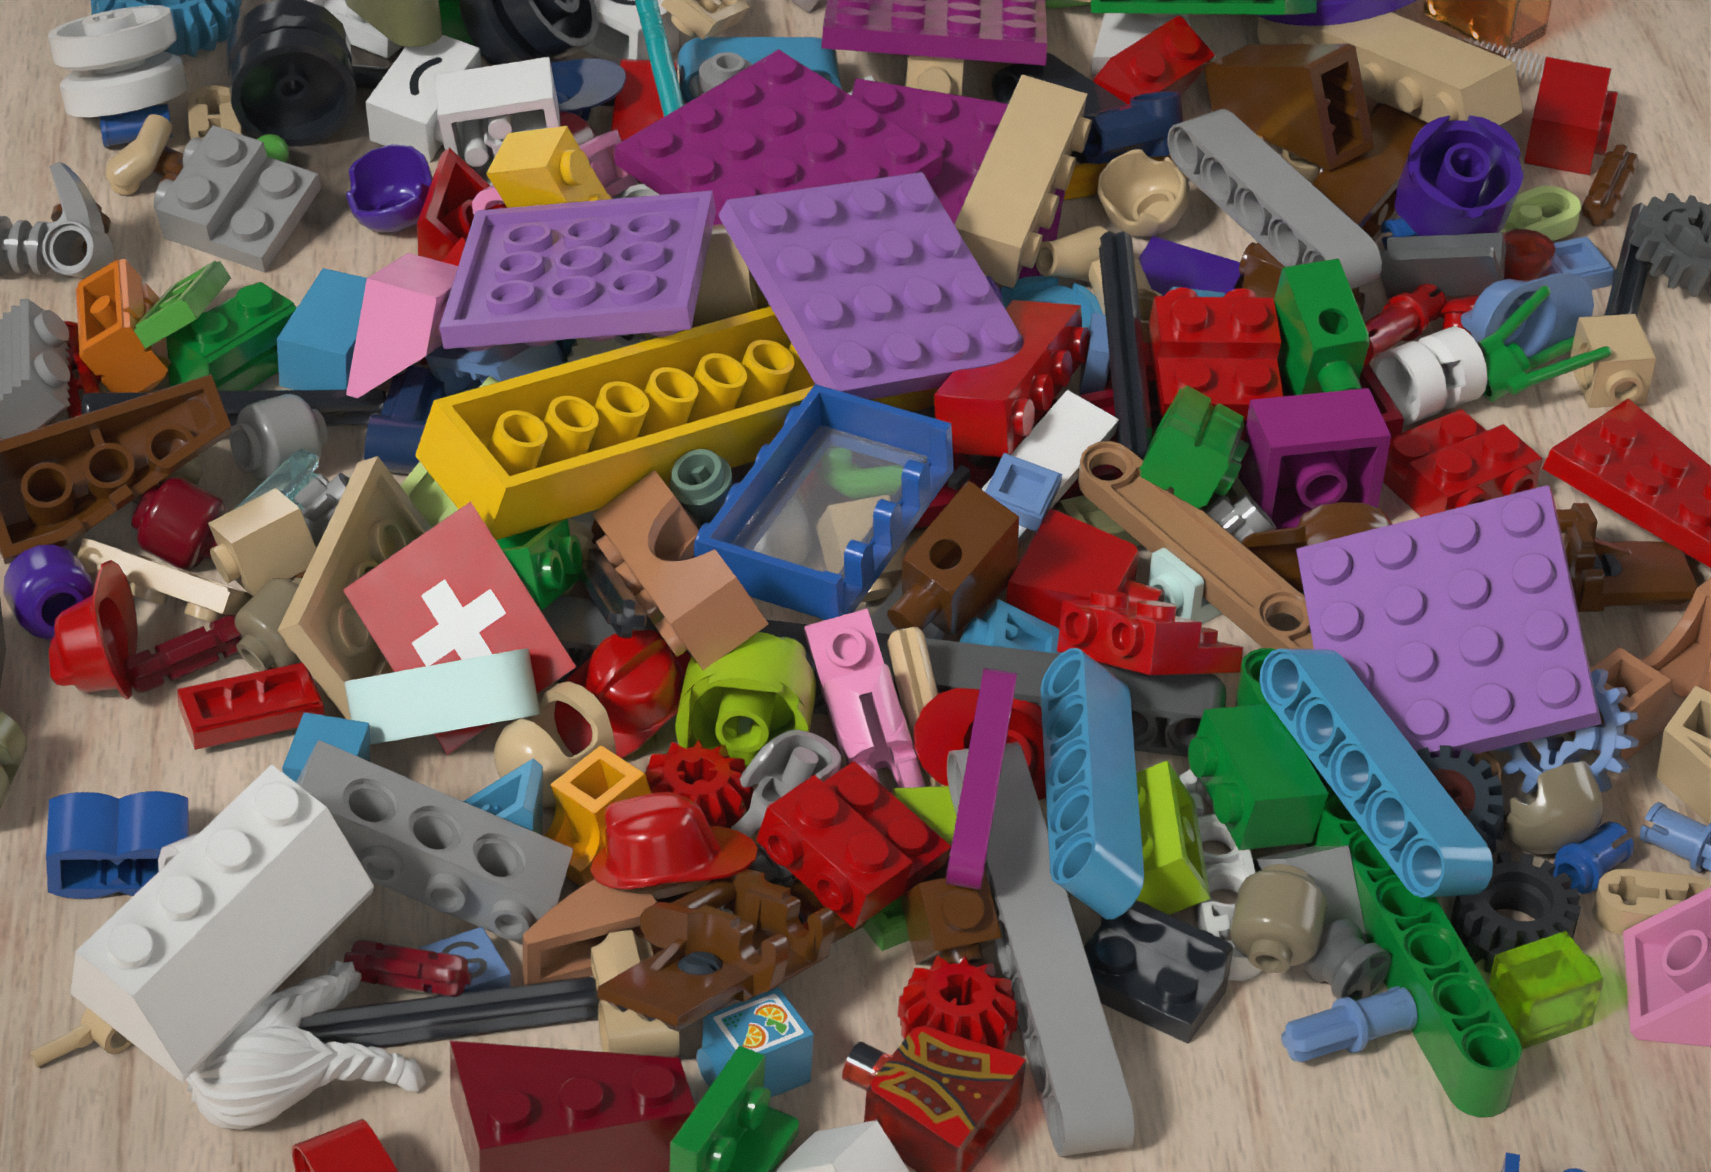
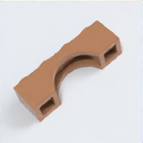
[592,470,769,671]
[1567,578,1711,761]

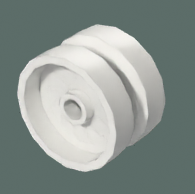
[48,6,188,117]

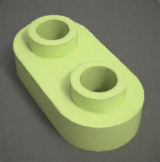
[1500,186,1581,257]

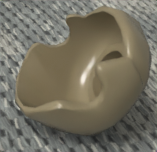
[1504,761,1604,854]

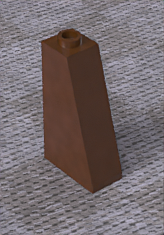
[1203,43,1375,171]

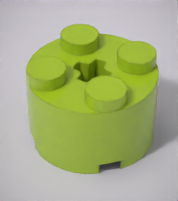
[675,632,816,785]

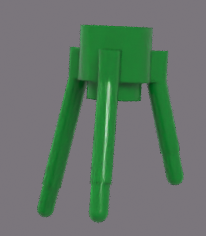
[1477,285,1612,402]

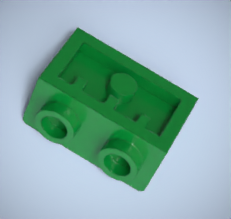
[670,1045,799,1172]

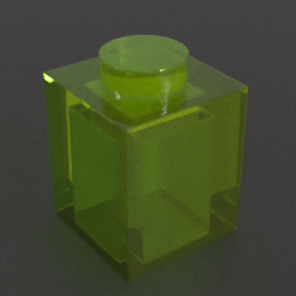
[1488,931,1604,1050]

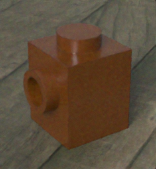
[900,870,1002,964]

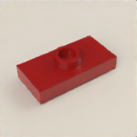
[177,663,324,750]

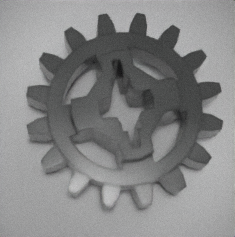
[1629,193,1711,297]

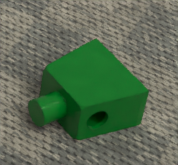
[1274,258,1369,395]

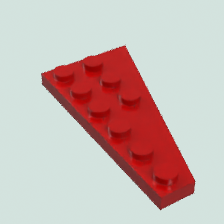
[1542,398,1711,568]

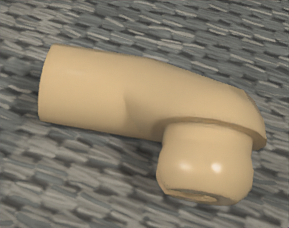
[105,114,173,195]

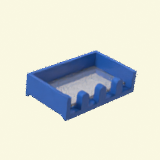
[694,384,954,621]

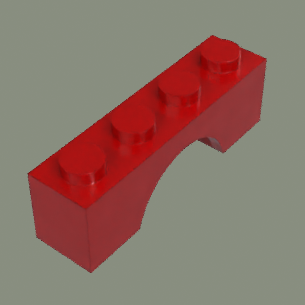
[934,300,1090,457]

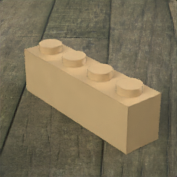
[954,75,1092,288]

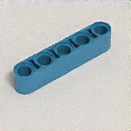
[1041,648,1144,919]
[1260,649,1493,898]

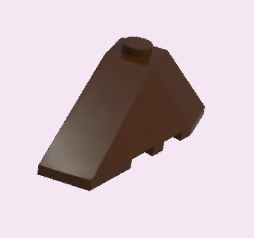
[0,374,232,565]

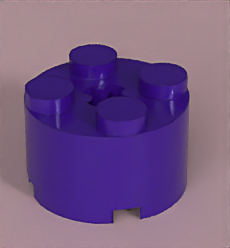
[1395,115,1524,236]

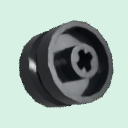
[226,0,356,147]
[459,0,599,66]

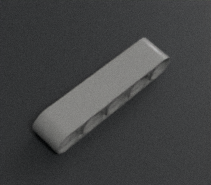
[1168,109,1382,290]

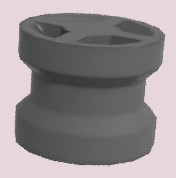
[1302,918,1391,1001]

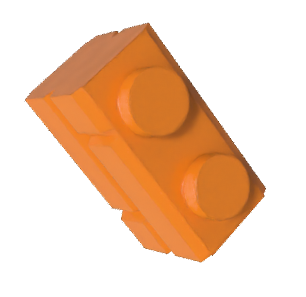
[76,259,168,392]

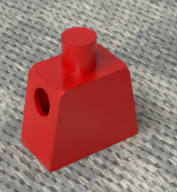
[1006,509,1165,629]

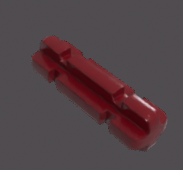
[124,615,242,693]
[344,940,472,998]

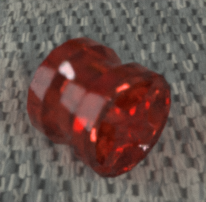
[1503,229,1556,282]

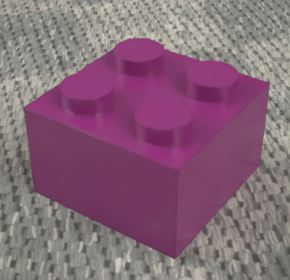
[1238,388,1391,530]

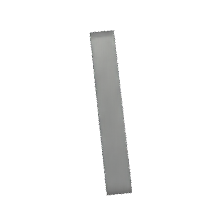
[947,742,1135,1156]

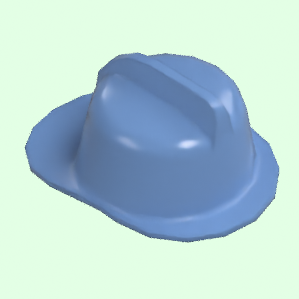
[1461,272,1594,358]

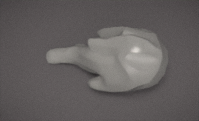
[731,729,841,837]

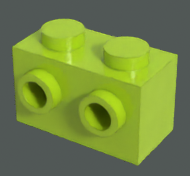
[1136,760,1211,915]

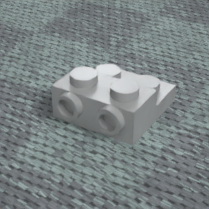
[154,125,321,273]

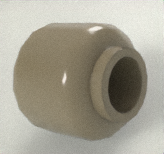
[234,577,302,671]
[1230,864,1327,973]

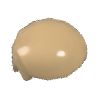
[1097,149,1190,237]

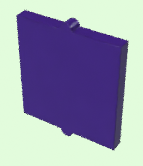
[1136,236,1244,296]

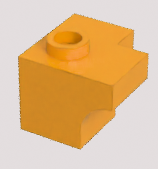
[544,745,651,886]

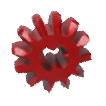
[643,739,753,829]
[897,954,1019,1072]

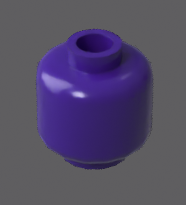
[3,545,95,640]

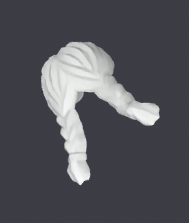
[186,960,426,1130]

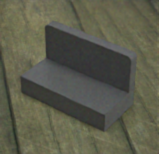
[1379,233,1506,299]

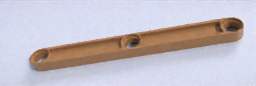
[1078,441,1502,814]

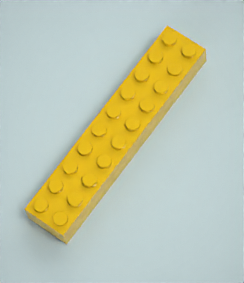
[415,306,940,540]

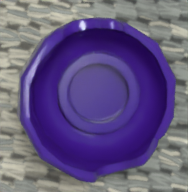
[346,144,433,232]

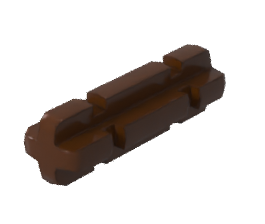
[1581,144,1639,226]

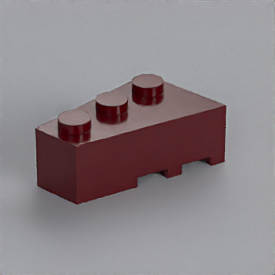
[450,1040,696,1172]

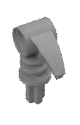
[0,162,114,279]

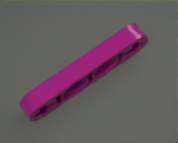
[946,668,1017,890]

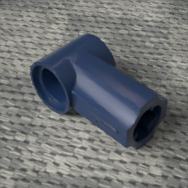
[1083,91,1183,164]
[364,366,445,474]

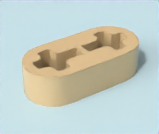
[187,85,241,140]
[1592,869,1711,935]

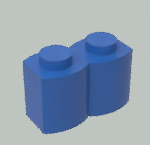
[46,791,189,899]

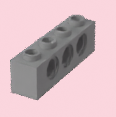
[296,740,573,945]

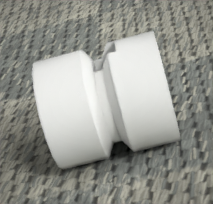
[1373,326,1488,425]

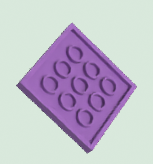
[718,172,1023,400]
[439,191,716,352]
[1297,485,1602,759]

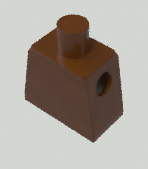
[887,481,1019,635]

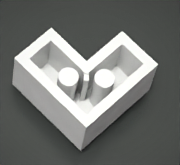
[435,57,561,186]

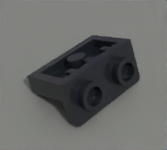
[1084,900,1233,1044]

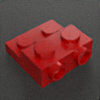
[1148,288,1283,421]
[1383,409,1543,517]
[1057,590,1243,675]
[756,761,951,929]

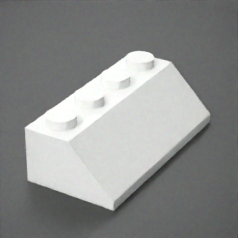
[70,764,374,1083]

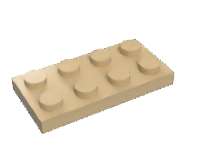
[277,456,431,720]

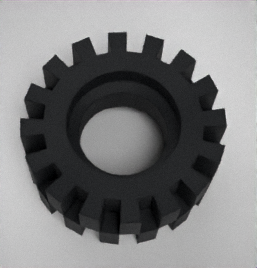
[1450,852,1581,979]

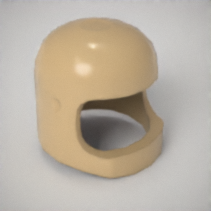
[494,682,616,809]

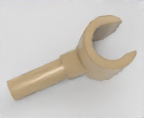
[30,1008,132,1067]

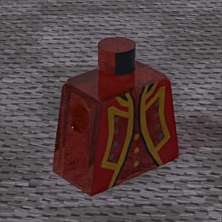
[842,1026,1026,1172]

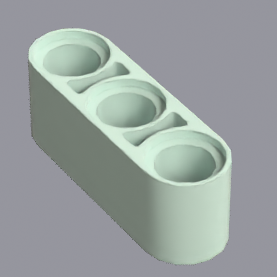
[344,648,540,745]

